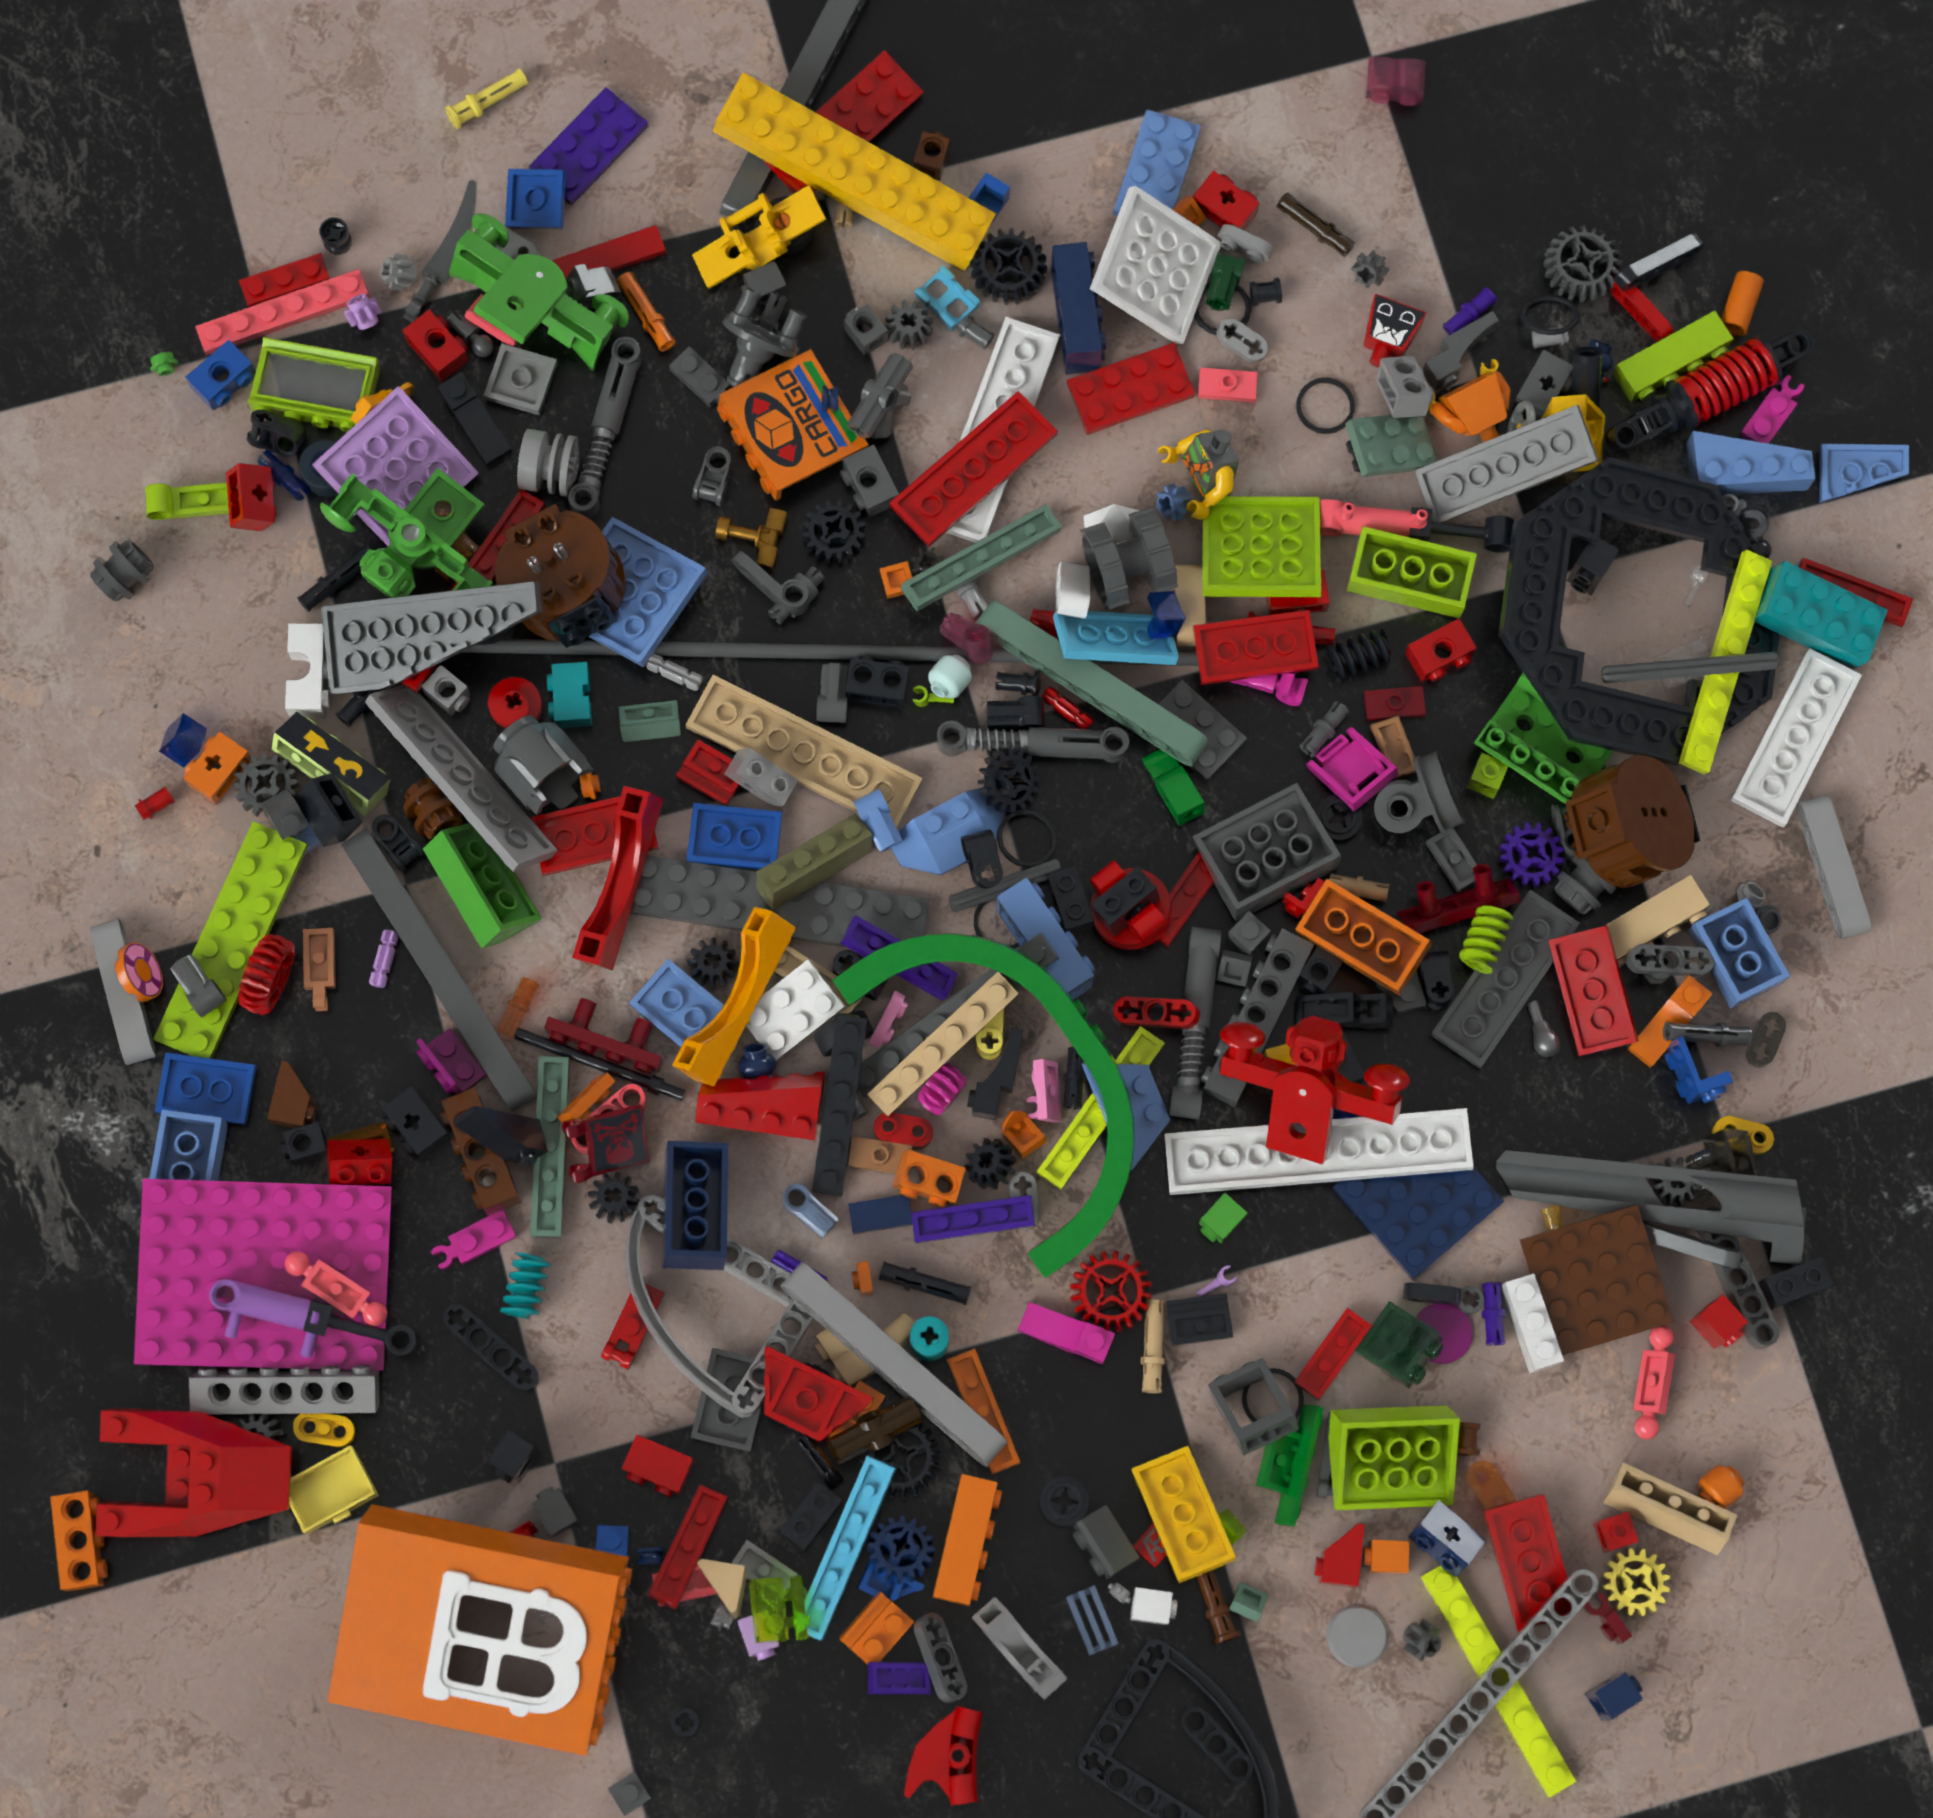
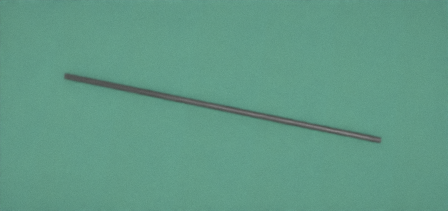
[461,638,1198,666]

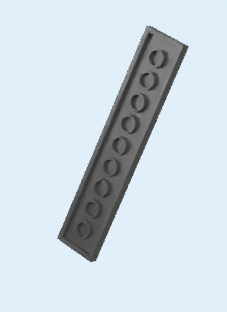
[630,855,930,947]

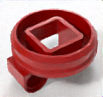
[1089,860,1172,950]

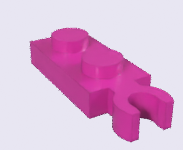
[1740,375,1804,444]
[431,1210,517,1270]

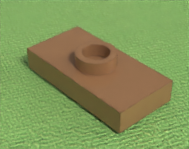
[1370,715,1416,781]
[848,1136,912,1175]

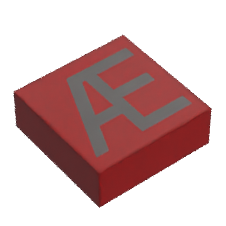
[1133,1523,1167,1568]

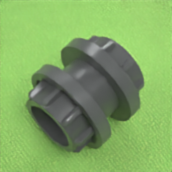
[90,540,154,601]
[1555,856,1616,914]

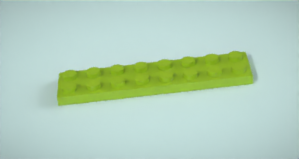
[153,821,309,1059]

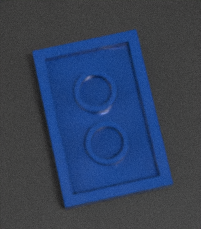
[686,803,782,870]
[155,1053,257,1126]

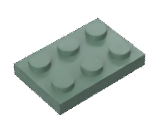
[1345,415,1438,477]

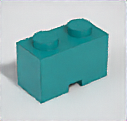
[547,662,592,728]

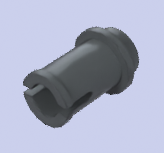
[956,316,995,350]

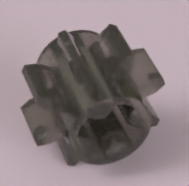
[910,547,944,577]

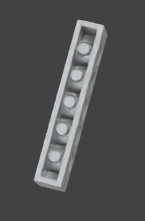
[189,1365,380,1414]

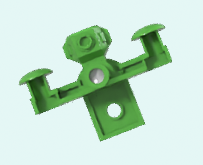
[320,468,494,598]

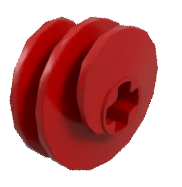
[488,677,542,729]

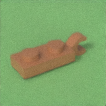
[303,928,336,1012]

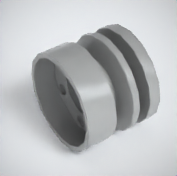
[517,429,580,497]

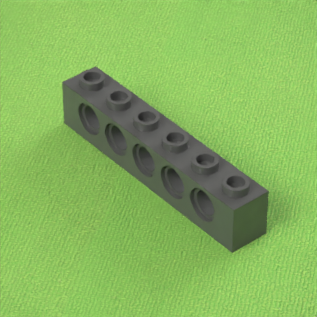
[1201,928,1314,1108]

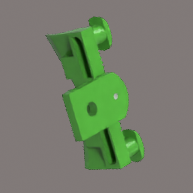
[449,213,629,371]

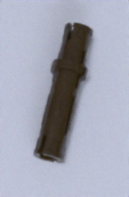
[1276,192,1355,257]

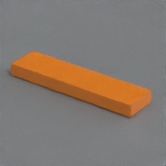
[947,1349,1021,1475]

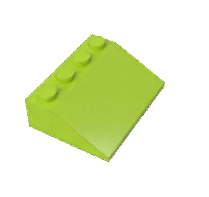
[1329,1405,1460,1510]

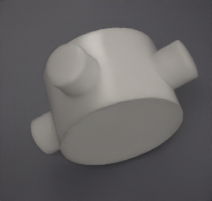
[1108,1582,1132,1604]

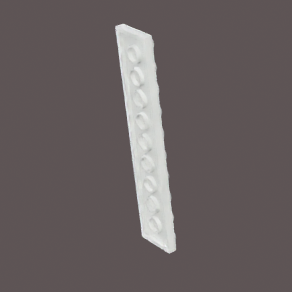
[1164,1108,1473,1195]

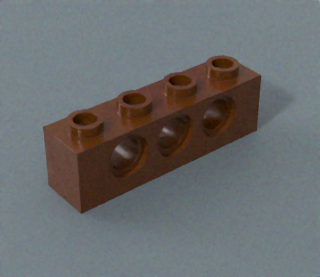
[440,1087,522,1216]

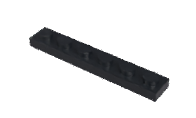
[812,1012,868,1196]

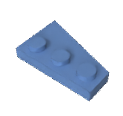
[1820,444,1909,503]

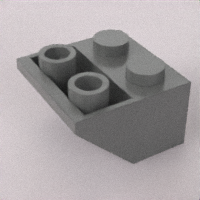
[1073,1505,1140,1580]

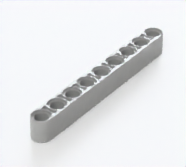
[781,1262,1007,1467]

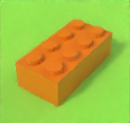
[1295,879,1431,996]

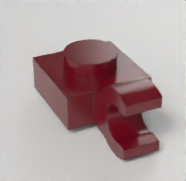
[1583,1592,1632,1644]

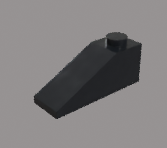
[454,1106,548,1166]

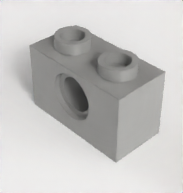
[724,748,798,806]

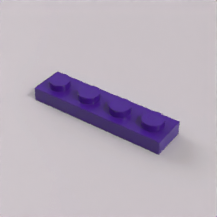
[840,915,958,1001]
[911,1195,1036,1243]

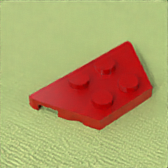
[764,1346,873,1442]

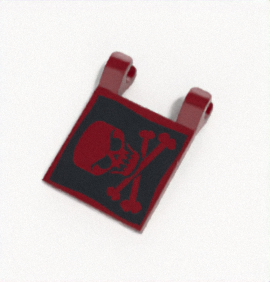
[562,1104,650,1183]

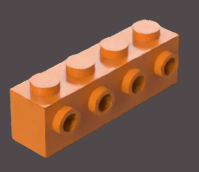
[933,1474,1002,1606]

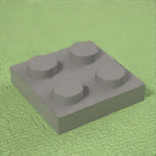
[483,344,558,416]

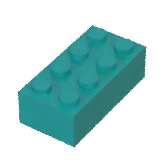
[1754,561,1888,669]

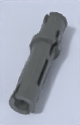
[1663,1022,1752,1047]

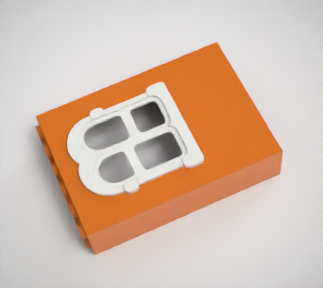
[327,1504,632,1756]

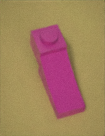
[1017,1302,1115,1365]

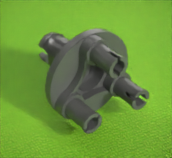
[722,287,807,387]

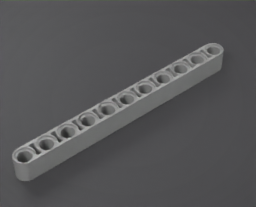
[1360,1569,1598,1818]

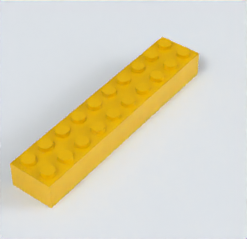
[712,72,996,272]

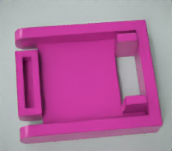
[1306,727,1399,812]

